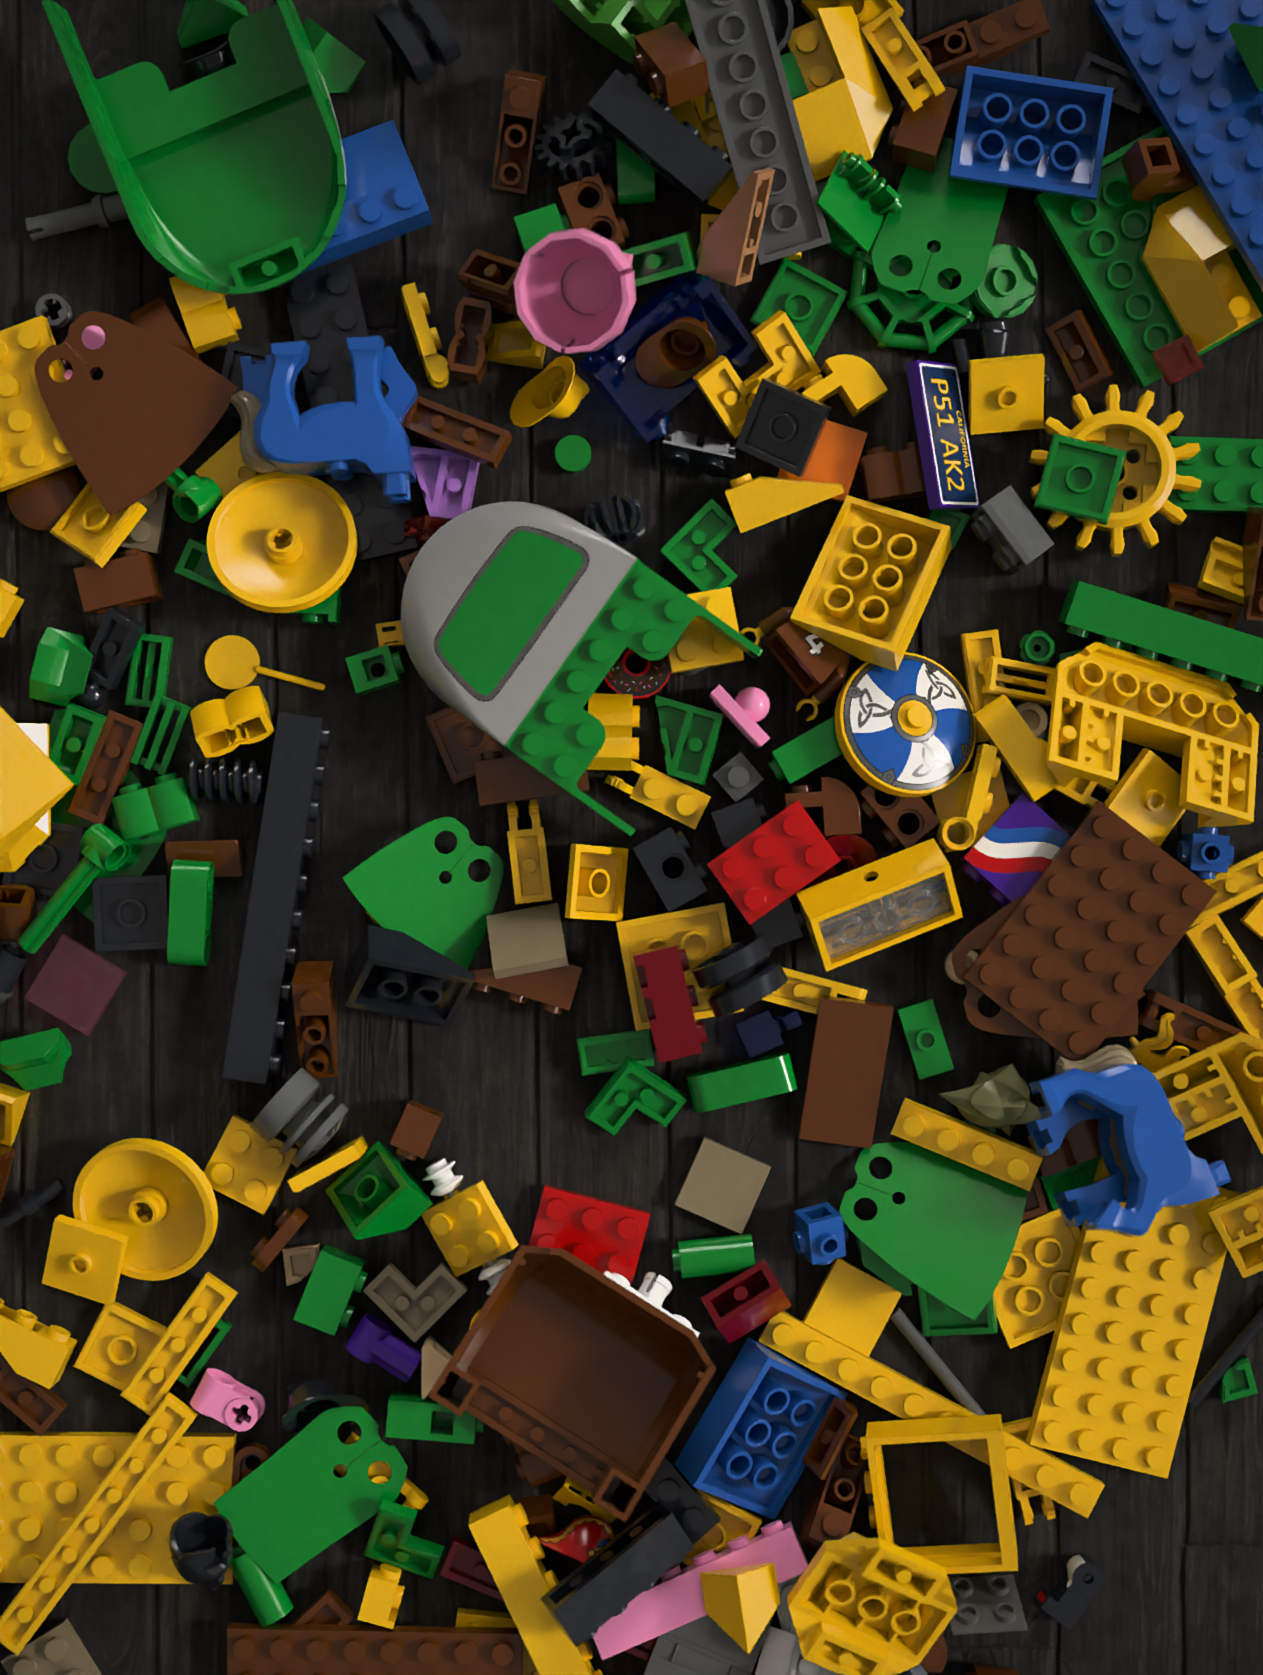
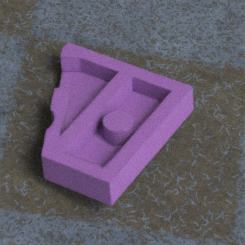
[411,446,480,524]

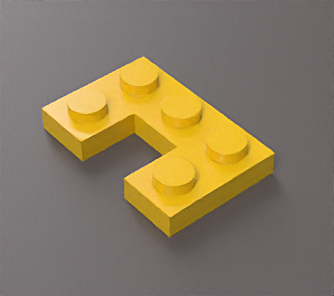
[692,310,821,438]

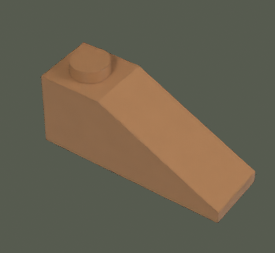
[696,168,775,286]

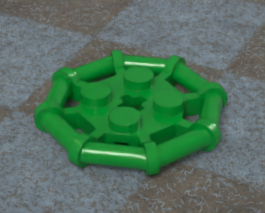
[846,237,975,354]

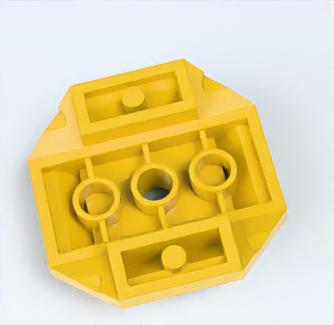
[787,1532,958,1675]

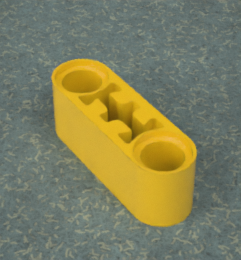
[972,694,1060,802]

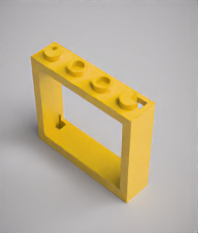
[860,1414,1018,1574]

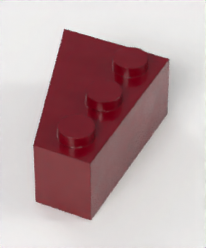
[632,942,708,1063]

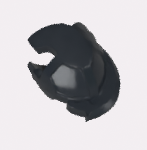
[169,1512,233,1592]

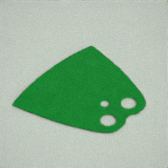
[839,1142,1028,1320]

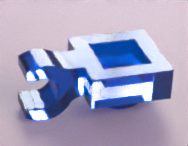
[735,1009,803,1058]

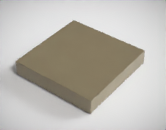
[486,902,568,979]
[674,1136,771,1234]

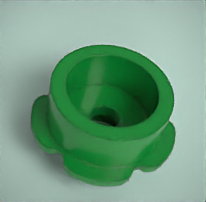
[1019,630,1055,666]

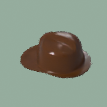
[635,316,717,388]

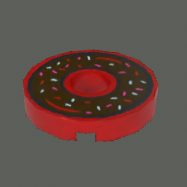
[604,647,671,700]

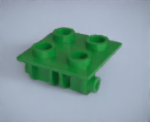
[815,150,903,253]

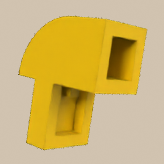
[802,354,888,417]

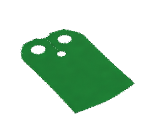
[871,138,1009,305]
[214,1406,408,1584]

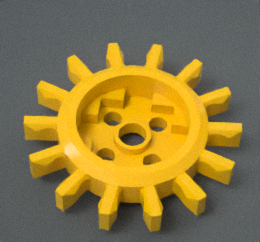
[1029,384,1202,557]

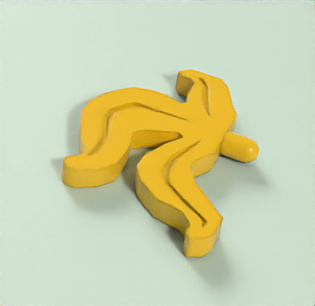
[1128,1012,1190,1073]

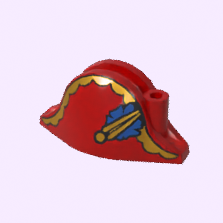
[538,1515,616,1563]

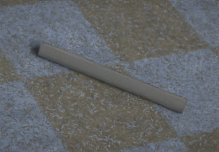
[889,1307,986,1415]

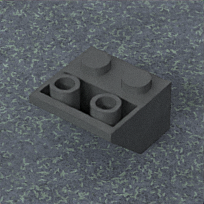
[970,485,1054,575]

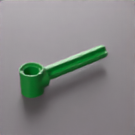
[164,467,223,523]
[18,823,131,954]

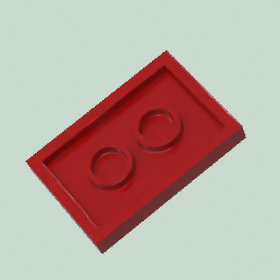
[706,800,841,925]
[529,1184,651,1286]

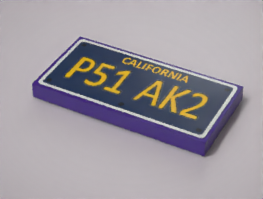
[906,360,980,511]

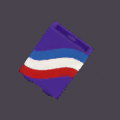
[958,793,1070,907]

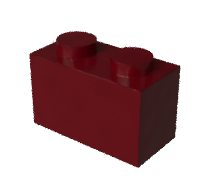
[701,1260,792,1344]

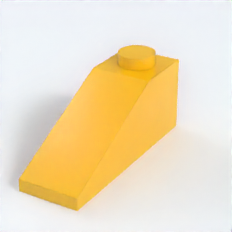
[725,473,845,533]

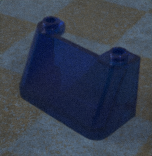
[579,271,759,443]

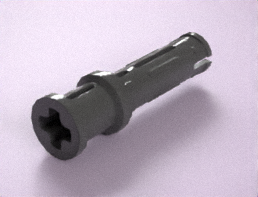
[25,193,129,241]

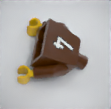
[740,606,850,721]

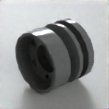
[249,1068,349,1168]

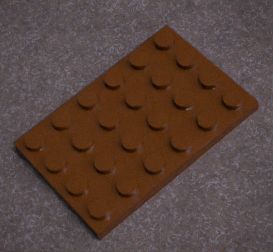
[962,801,1217,1061]

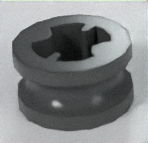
[35,293,72,330]

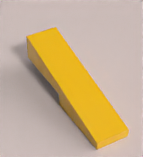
[1185,915,1263,1039]

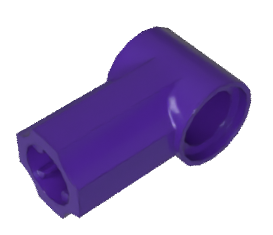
[345,1313,422,1383]

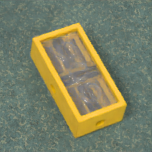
[796,838,963,972]

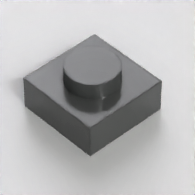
[712,752,764,803]

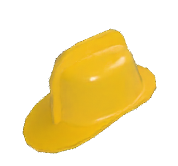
[510,355,589,428]

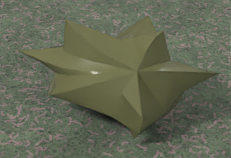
[939,1064,1041,1137]

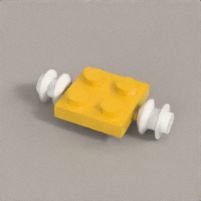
[421,1158,519,1295]

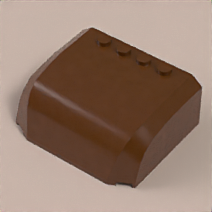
[428,1245,716,1522]

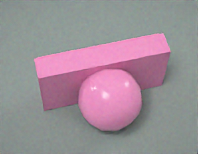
[709,684,770,749]

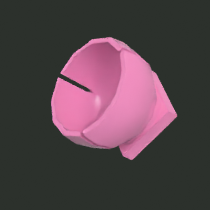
[514,228,636,354]

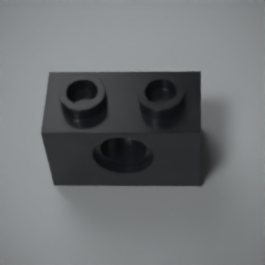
[632,827,709,912]

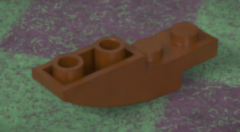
[910,0,1050,85]

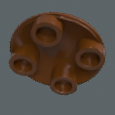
[7,467,80,531]

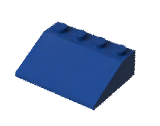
[949,66,1114,200]
[299,120,433,275]
[674,1338,848,1520]

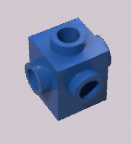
[1177,827,1234,879]
[792,1202,849,1265]

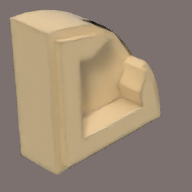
[282,1243,321,1286]

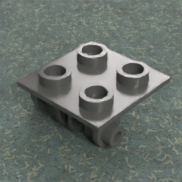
[949,1574,1028,1635]

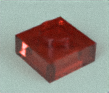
[1152,334,1204,386]
[404,515,449,545]

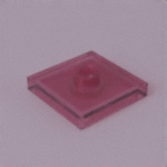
[24,934,128,1036]

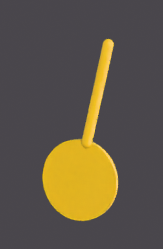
[205,635,325,691]

